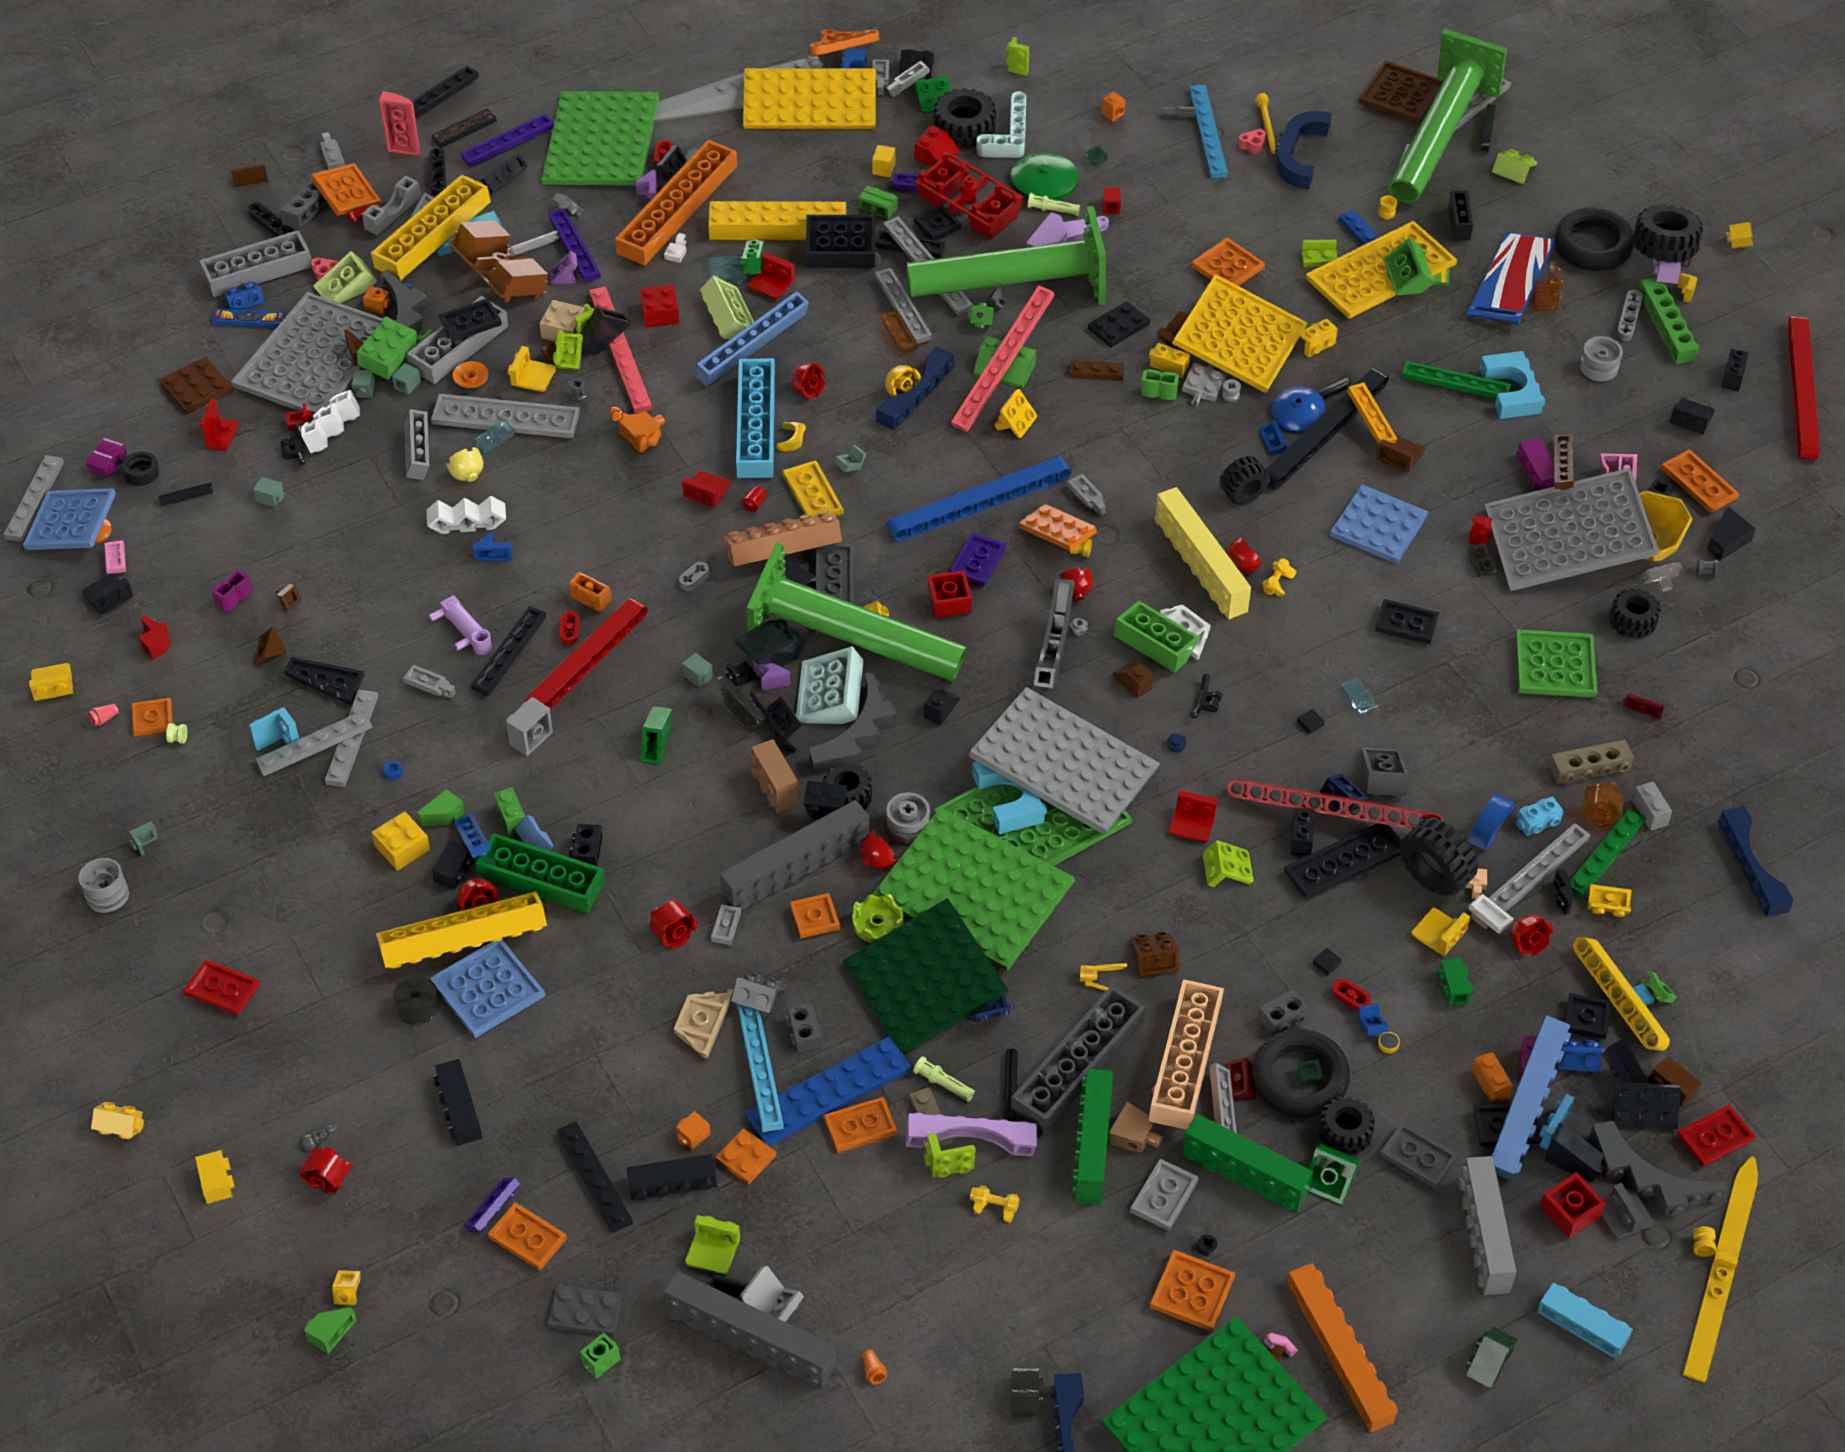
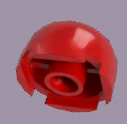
[791,363,825,399]
[1226,537,1262,574]
[1055,568,1093,601]
[860,830,899,870]
[457,878,499,911]
[1511,914,1553,956]

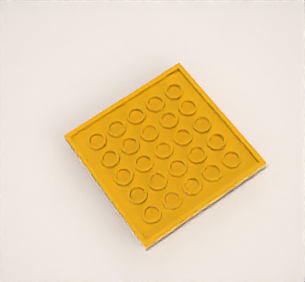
[1172,274,1308,393]

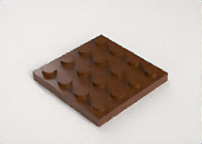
[1359,60,1443,124]

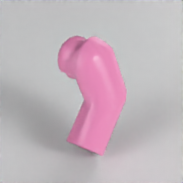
[1263,1333,1298,1357]

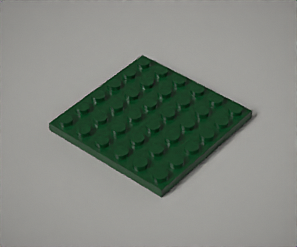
[842,898,1009,1055]

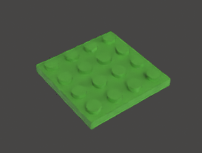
[1516,629,1597,698]

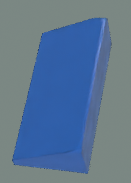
[1259,420,1289,456]

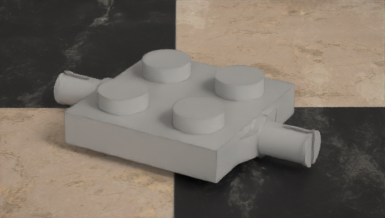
[1182,362,1227,406]

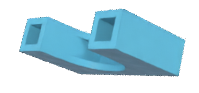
[1480,351,1545,419]
[972,762,1047,834]

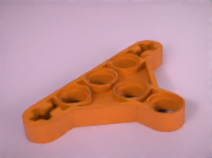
[809,29,879,55]

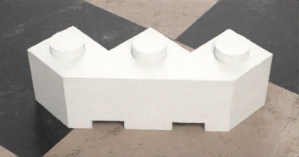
[301,390,360,453]
[427,496,506,534]

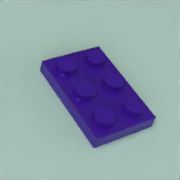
[950,533,1006,587]

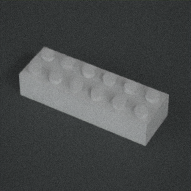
[199,230,312,297]
[406,296,509,384]
[1458,1156,1516,1295]

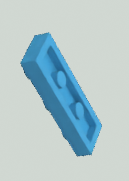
[1539,1094,1575,1150]

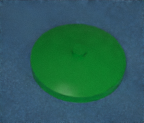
[1011,153,1078,201]

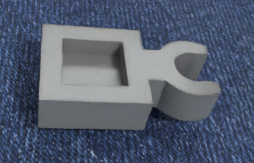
[553,193,583,216]

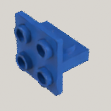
[1557,1039,1604,1072]

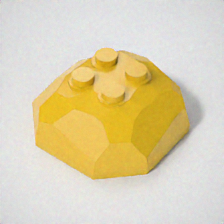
[1639,491,1692,561]

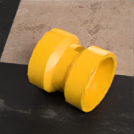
[1378,195,1397,220]
[1070,539,1092,557]
[1693,1226,1716,1257]

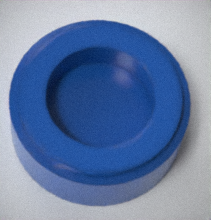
[383,761,403,780]

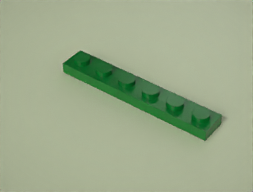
[1402,361,1511,399]
[1570,809,1646,899]

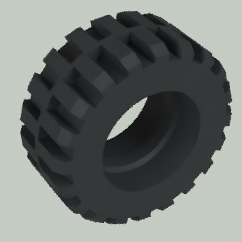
[933,88,996,149]
[1633,204,1703,263]
[1400,818,1479,896]

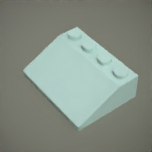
[796,647,863,724]

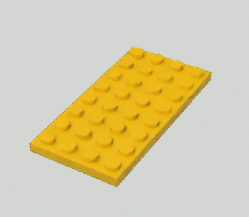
[743,69,876,129]
[1306,221,1457,319]

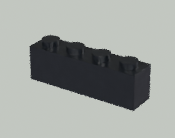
[433,1059,483,1146]
[626,1154,717,1201]

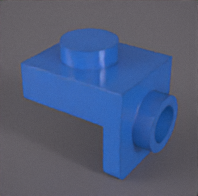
[1358,1003,1388,1036]

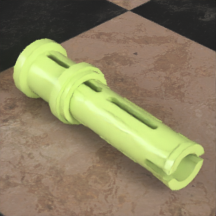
[1027,193,1080,216]
[913,1056,975,1102]

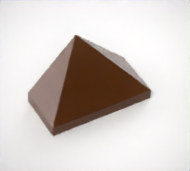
[344,329,364,366]
[253,627,287,665]

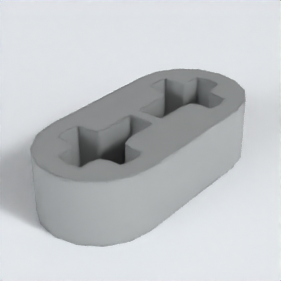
[679,562,709,591]

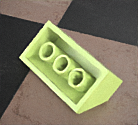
[700,276,754,340]

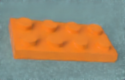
[1661,449,1739,513]
[1019,504,1097,551]

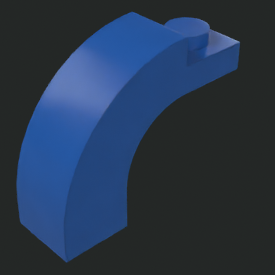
[1468,793,1517,850]

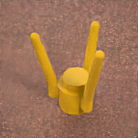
[1080,963,1127,991]

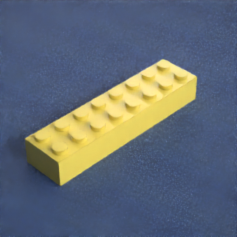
[1154,487,1251,619]

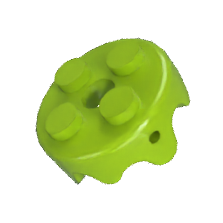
[852,893,903,943]

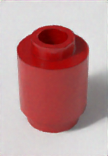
[742,485,767,512]

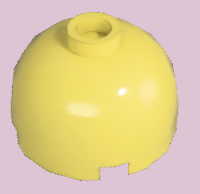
[446,447,484,482]

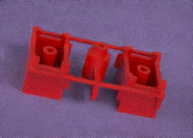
[915,152,1024,240]

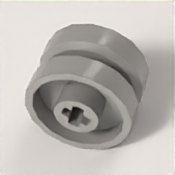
[1580,336,1623,381]
[886,792,930,844]

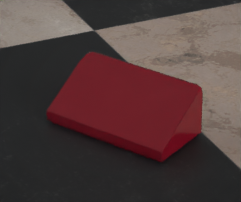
[1623,692,1665,719]
[1227,1057,1256,1100]

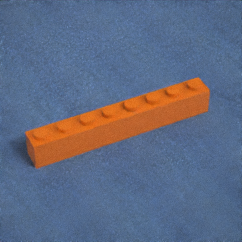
[1287,1263,1397,1433]

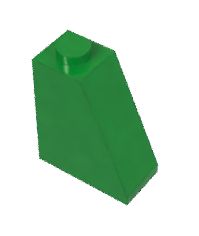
[641,706,672,764]

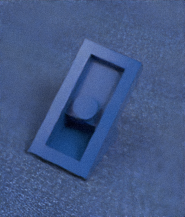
[473,532,513,561]

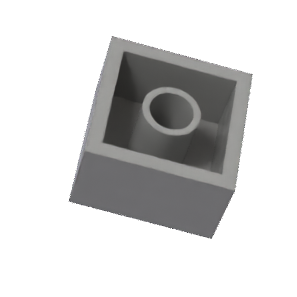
[506,697,553,756]

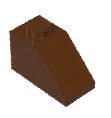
[1113,663,1154,698]

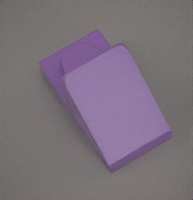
[636,170,657,201]
[549,251,577,285]
[753,661,790,691]

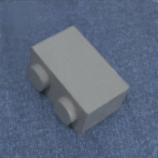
[1632,781,1672,831]

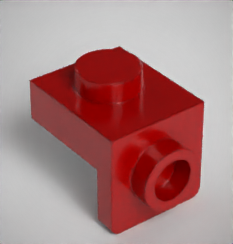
[286,403,312,431]

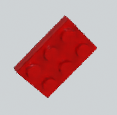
[183,959,260,1016]
[1676,1104,1756,1168]

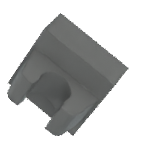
[985,287,1007,311]

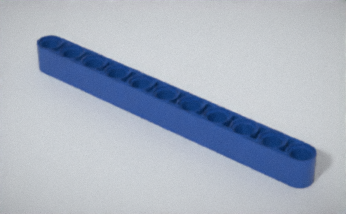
[886,457,1072,542]

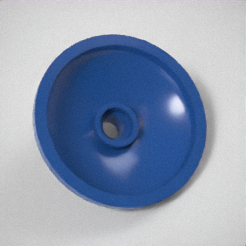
[1272,386,1326,433]

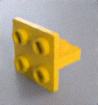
[994,389,1037,438]

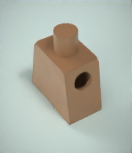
[1108,1102,1163,1153]

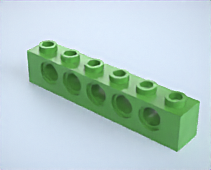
[1639,278,1699,365]

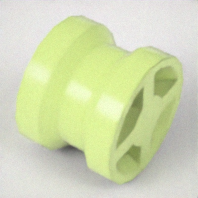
[166,723,187,744]

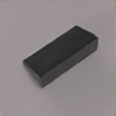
[713,1274,749,1296]

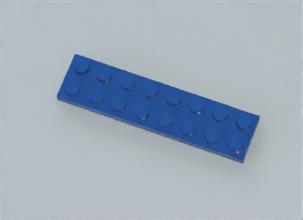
[744,1036,912,1147]

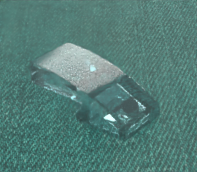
[473,419,515,455]
[1340,677,1378,714]

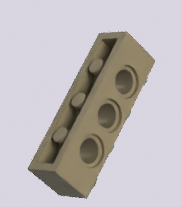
[1549,740,1634,784]

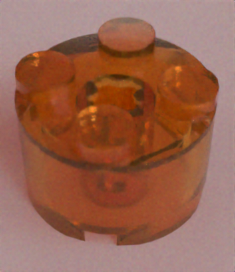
[1582,782,1624,827]

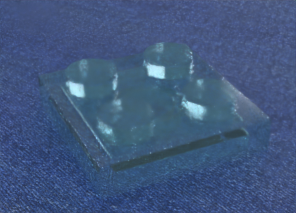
[708,254,747,285]

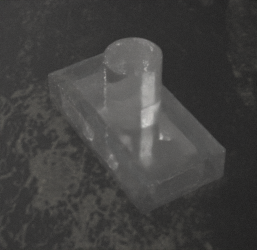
[1641,562,1683,591]

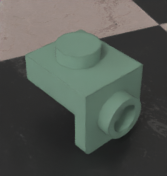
[834,445,866,472]
[129,821,158,856]

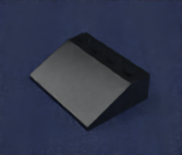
[806,215,875,268]

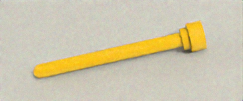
[1255,93,1276,154]

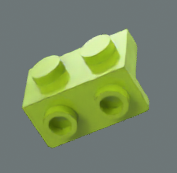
[1006,37,1029,76]
[553,330,583,370]

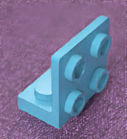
[249,707,299,751]

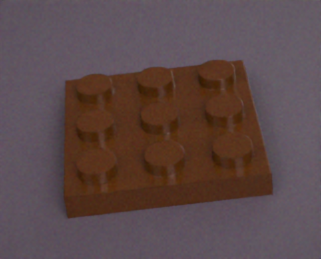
[159,356,233,415]

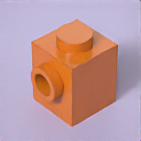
[1101,92,1126,122]
[363,286,392,315]
[676,1111,711,1151]

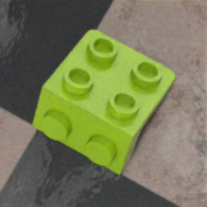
[1492,149,1537,184]
[1202,840,1254,887]
[923,1133,976,1178]
[686,1215,740,1275]

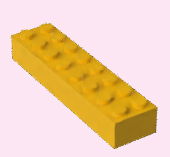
[371,175,491,281]
[708,201,846,240]
[376,892,547,969]

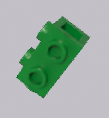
[740,240,765,275]
[1437,958,1474,1006]

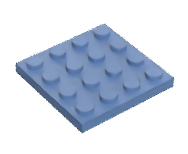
[1330,485,1429,564]
[23,488,116,550]
[430,940,545,1038]

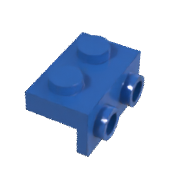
[223,282,265,310]

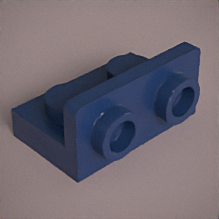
[1320,773,1369,811]

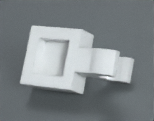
[664,233,687,263]

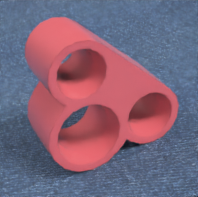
[1238,129,1266,154]
[311,258,338,281]

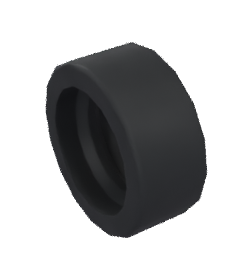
[122,451,159,486]

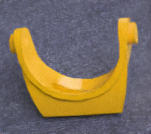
[776,422,806,452]

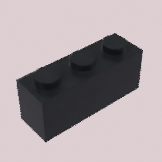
[1448,190,1473,241]

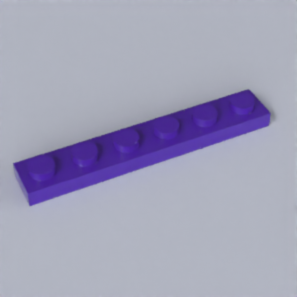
[461,114,554,167]
[548,208,601,282]

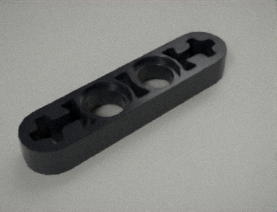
[1480,103,1496,152]
[429,147,447,197]
[248,202,294,237]

